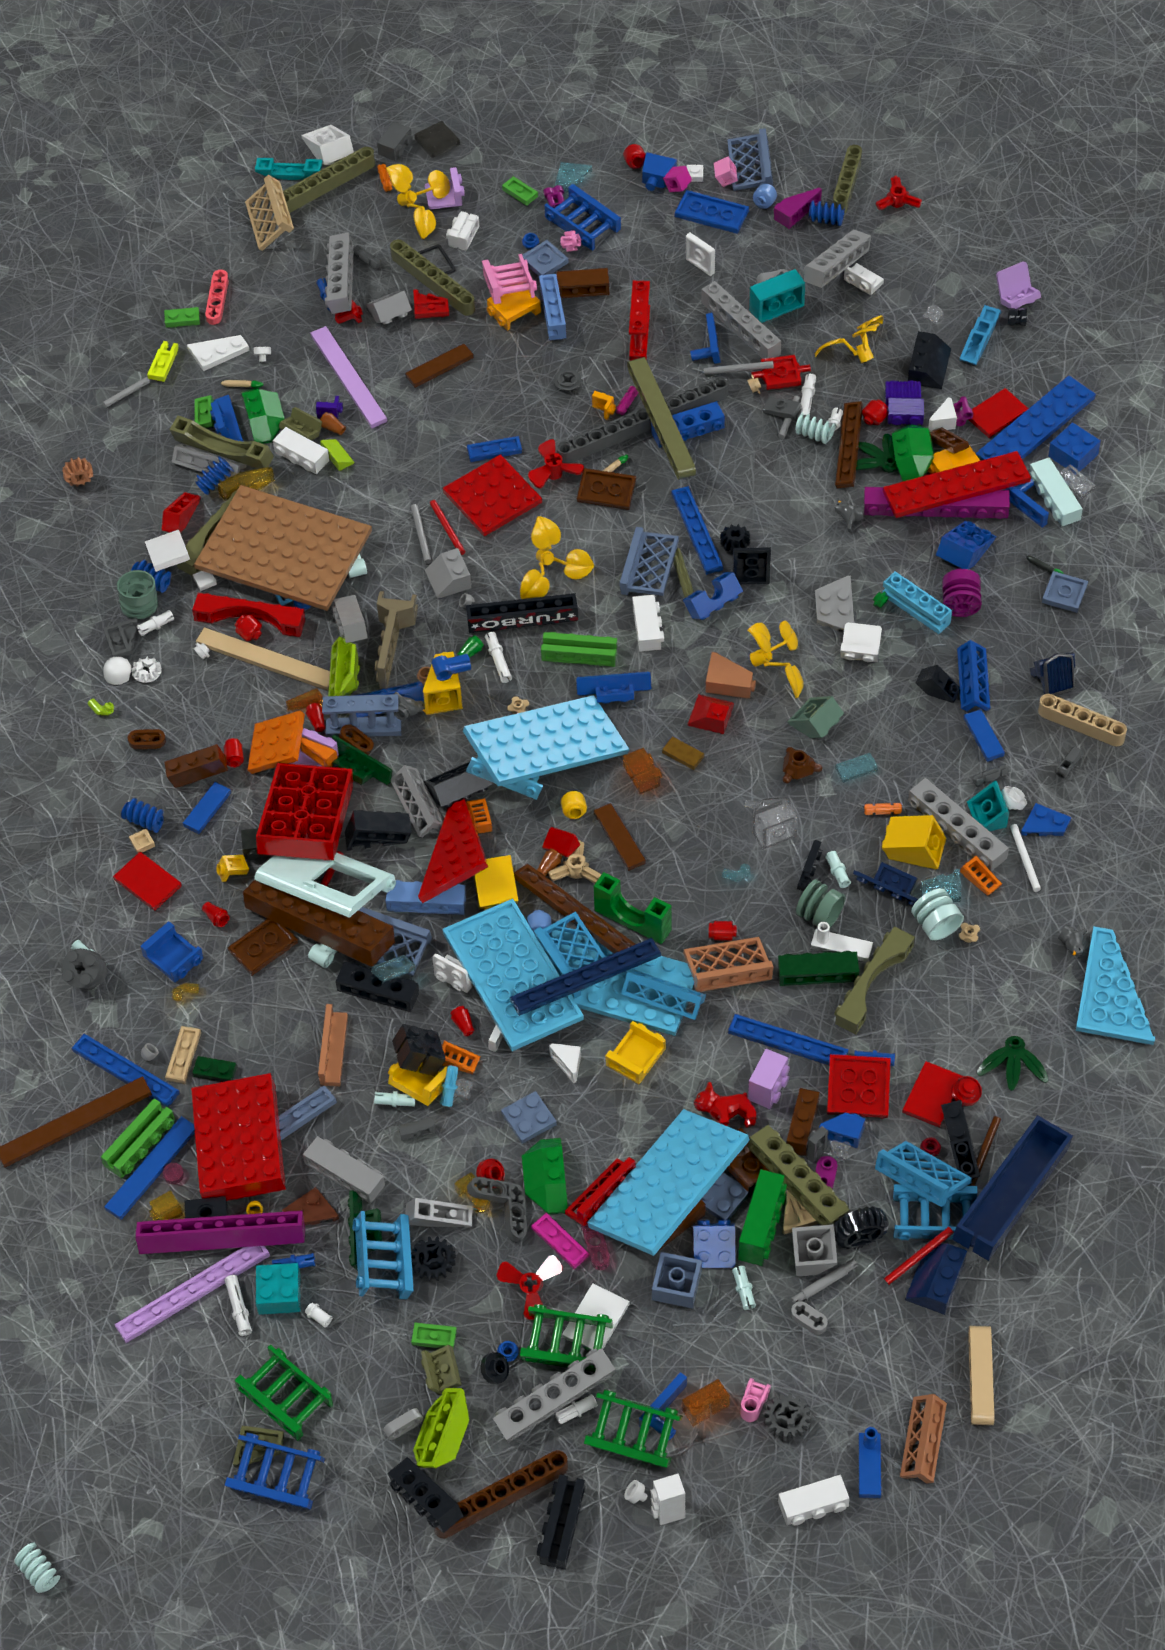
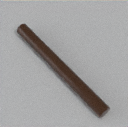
[967,1116,1001,1186]

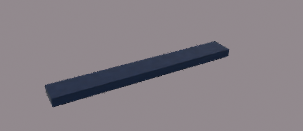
[510,938,661,1016]

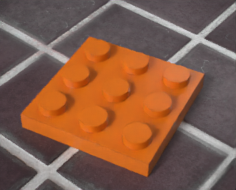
[248,710,305,774]

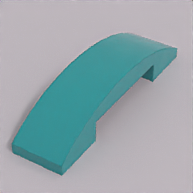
[255,158,323,180]

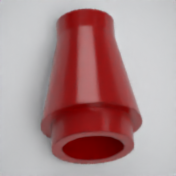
[305,703,326,732]
[202,902,230,927]
[450,1006,475,1037]

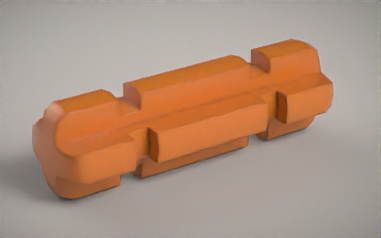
[377,164,393,192]
[864,803,902,815]

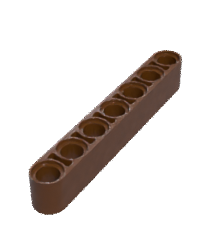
[434,1450,568,1539]

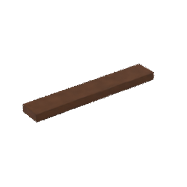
[835,401,863,489]

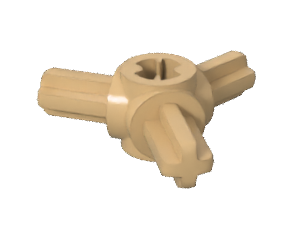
[549,840,601,884]

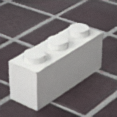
[273,427,329,474]
[632,595,664,652]
[650,1473,685,1525]
[778,1475,849,1526]

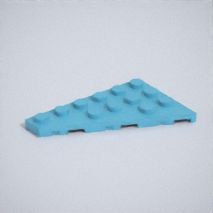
[1076,926,1155,1045]

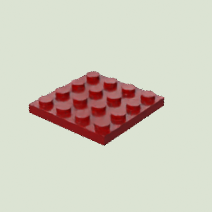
[443,454,542,537]

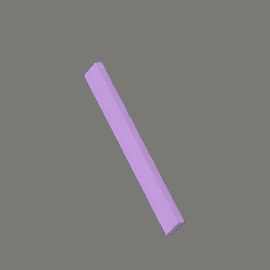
[310,326,387,429]
[115,1246,270,1343]

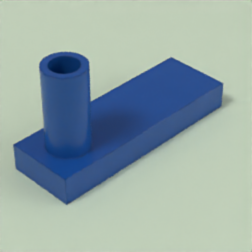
[690,313,721,364]
[1004,478,1049,528]
[639,1372,687,1441]
[859,1427,881,1498]

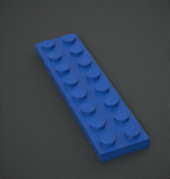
[976,376,1096,461]

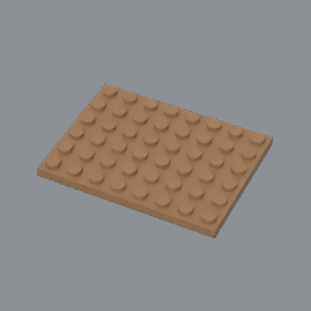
[194,485,372,611]

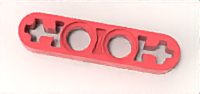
[205,270,229,325]

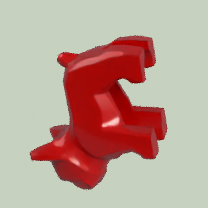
[693,1082,757,1127]

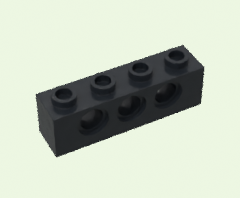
[336,962,419,1012]
[387,1457,464,1533]

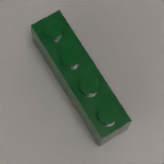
[778,951,859,986]

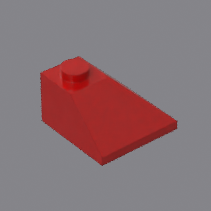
[688,694,734,734]

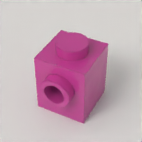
[663,166,692,192]

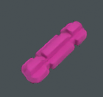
[616,386,638,415]

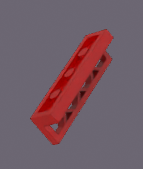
[565,1157,636,1226]

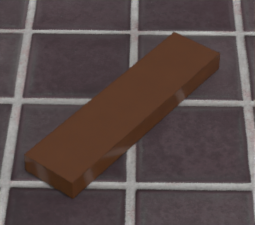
[405,344,474,388]
[594,803,646,871]

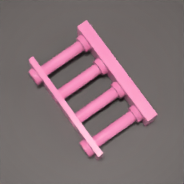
[482,254,537,304]

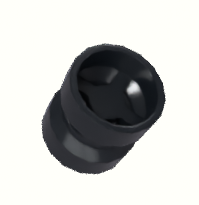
[1008,308,1027,326]

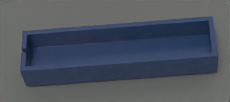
[952,1115,1073,1261]

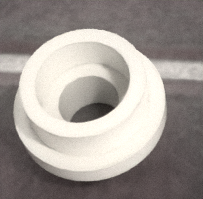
[194,642,210,659]

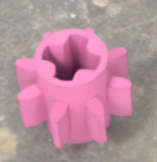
[560,231,581,252]

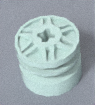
[911,888,964,941]

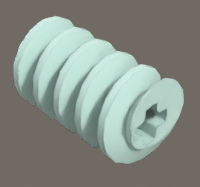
[795,412,836,444]
[15,1542,60,1593]

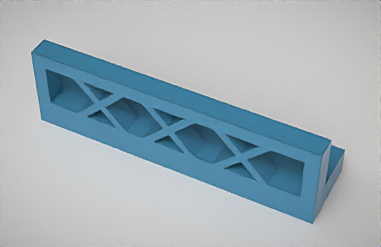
[621,969,706,1020]

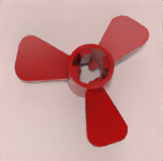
[528,439,584,488]
[496,1255,563,1320]

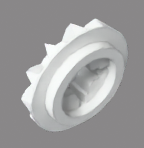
[131,657,161,683]

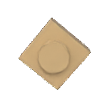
[129,829,155,854]

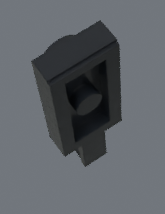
[797,840,823,891]

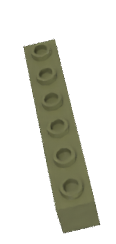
[748,1125,849,1225]

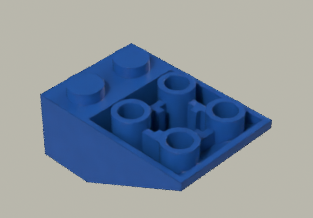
[936,521,996,570]

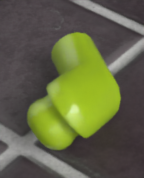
[88,698,114,715]

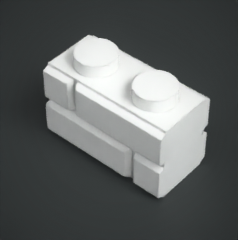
[446,211,479,251]

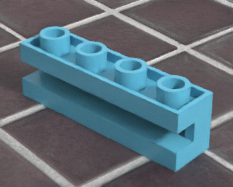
[882,571,952,634]

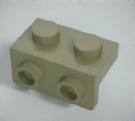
[279,407,322,440]
[421,1345,462,1395]

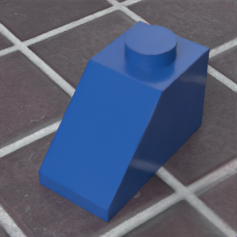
[819,1113,865,1148]

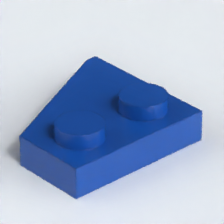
[1021,803,1071,836]

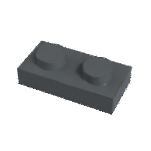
[807,1126,828,1163]

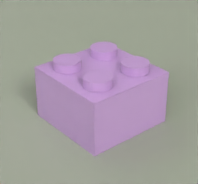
[748,1049,790,1109]

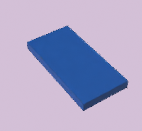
[674,190,749,234]

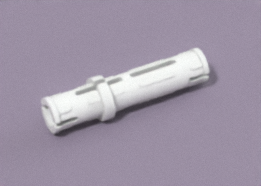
[798,374,816,418]
[485,632,512,683]
[224,1275,252,1336]

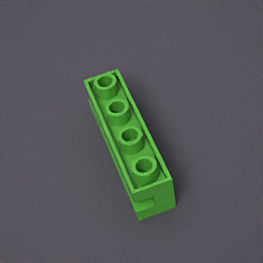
[541,632,617,667]
[101,1098,175,1179]

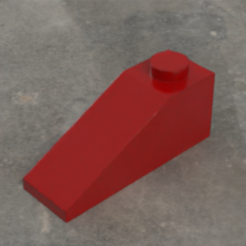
[162,492,201,533]

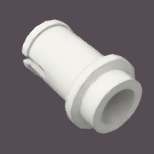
[827,408,843,430]
[305,1303,333,1328]

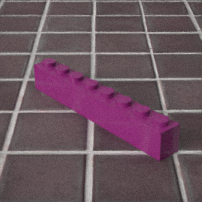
[864,487,1010,519]
[135,1211,305,1254]

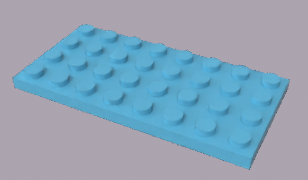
[463,695,629,786]
[442,899,584,1051]
[550,930,700,1036]
[587,1109,750,1256]

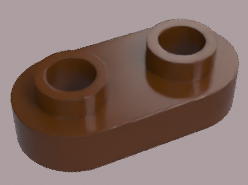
[339,724,374,755]
[128,729,166,749]

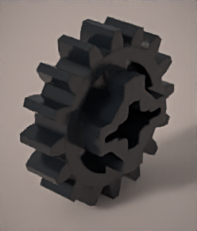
[411,1236,456,1281]

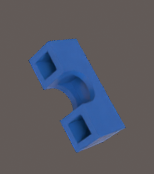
[683,572,743,620]

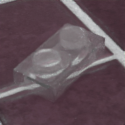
[1059,464,1096,499]

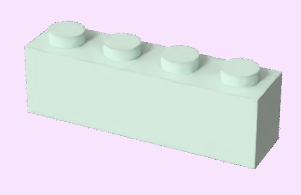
[1029,457,1083,527]

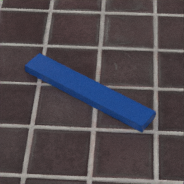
[671,486,723,575]
[728,1014,849,1065]
[72,1034,180,1107]
[104,1116,195,1220]

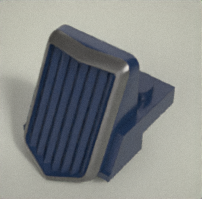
[1029,652,1075,695]

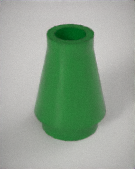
[457,635,484,658]

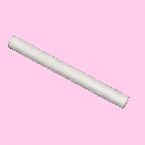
[1010,824,1041,892]

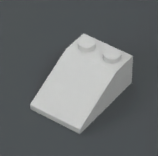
[301,125,354,165]

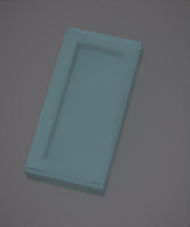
[835,753,878,783]
[372,955,416,982]

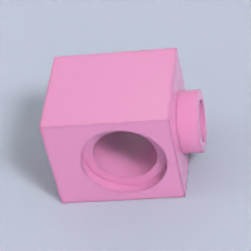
[714,156,738,187]

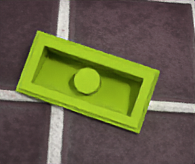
[320,439,354,471]

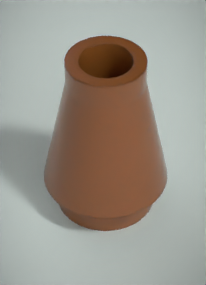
[320,412,346,436]
[537,849,562,877]

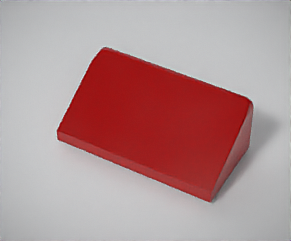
[542,827,581,857]

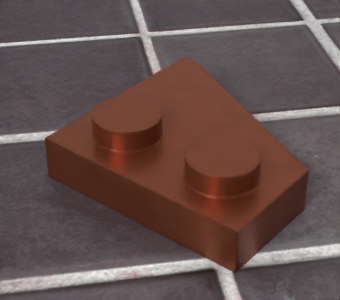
[282,1187,339,1225]

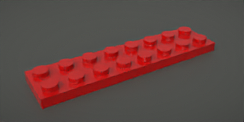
[883,451,1031,518]

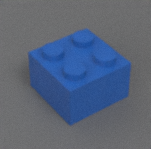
[1048,422,1101,475]

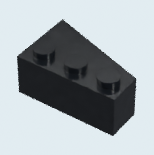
[345,810,412,851]

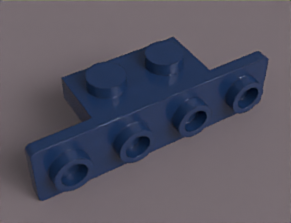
[853,862,918,906]

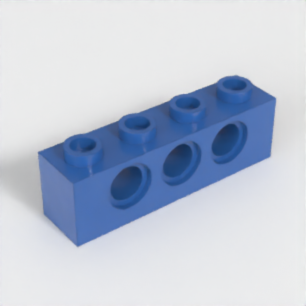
[651,401,725,448]

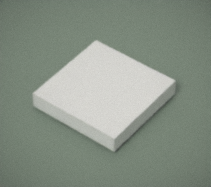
[686,232,715,276]

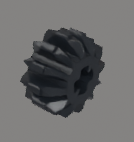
[720,524,751,554]

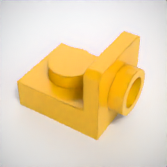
[216,855,249,882]

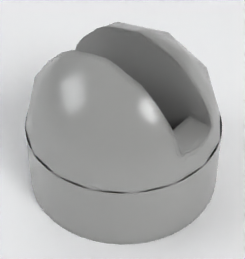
[459,593,475,609]
[141,1043,159,1061]

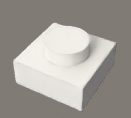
[687,165,703,182]

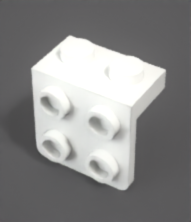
[840,622,882,662]
[432,954,473,993]

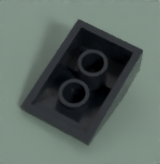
[733,547,771,585]

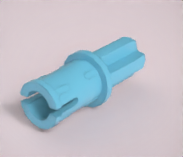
[440,1065,458,1107]

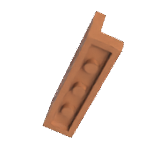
[318,1004,348,1086]
[900,1394,947,1483]

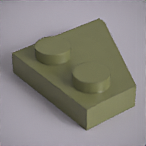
[233,1425,285,1468]

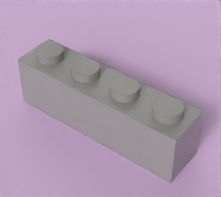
[332,595,368,643]
[303,1136,385,1204]

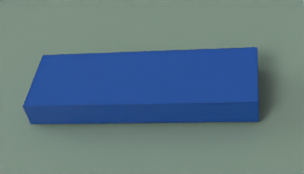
[467,436,522,462]
[963,709,1005,762]
[183,782,231,834]

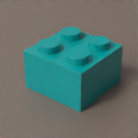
[256,1263,300,1315]

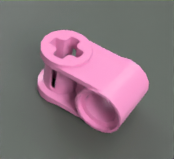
[740,1378,771,1422]

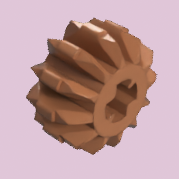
[62,457,93,487]

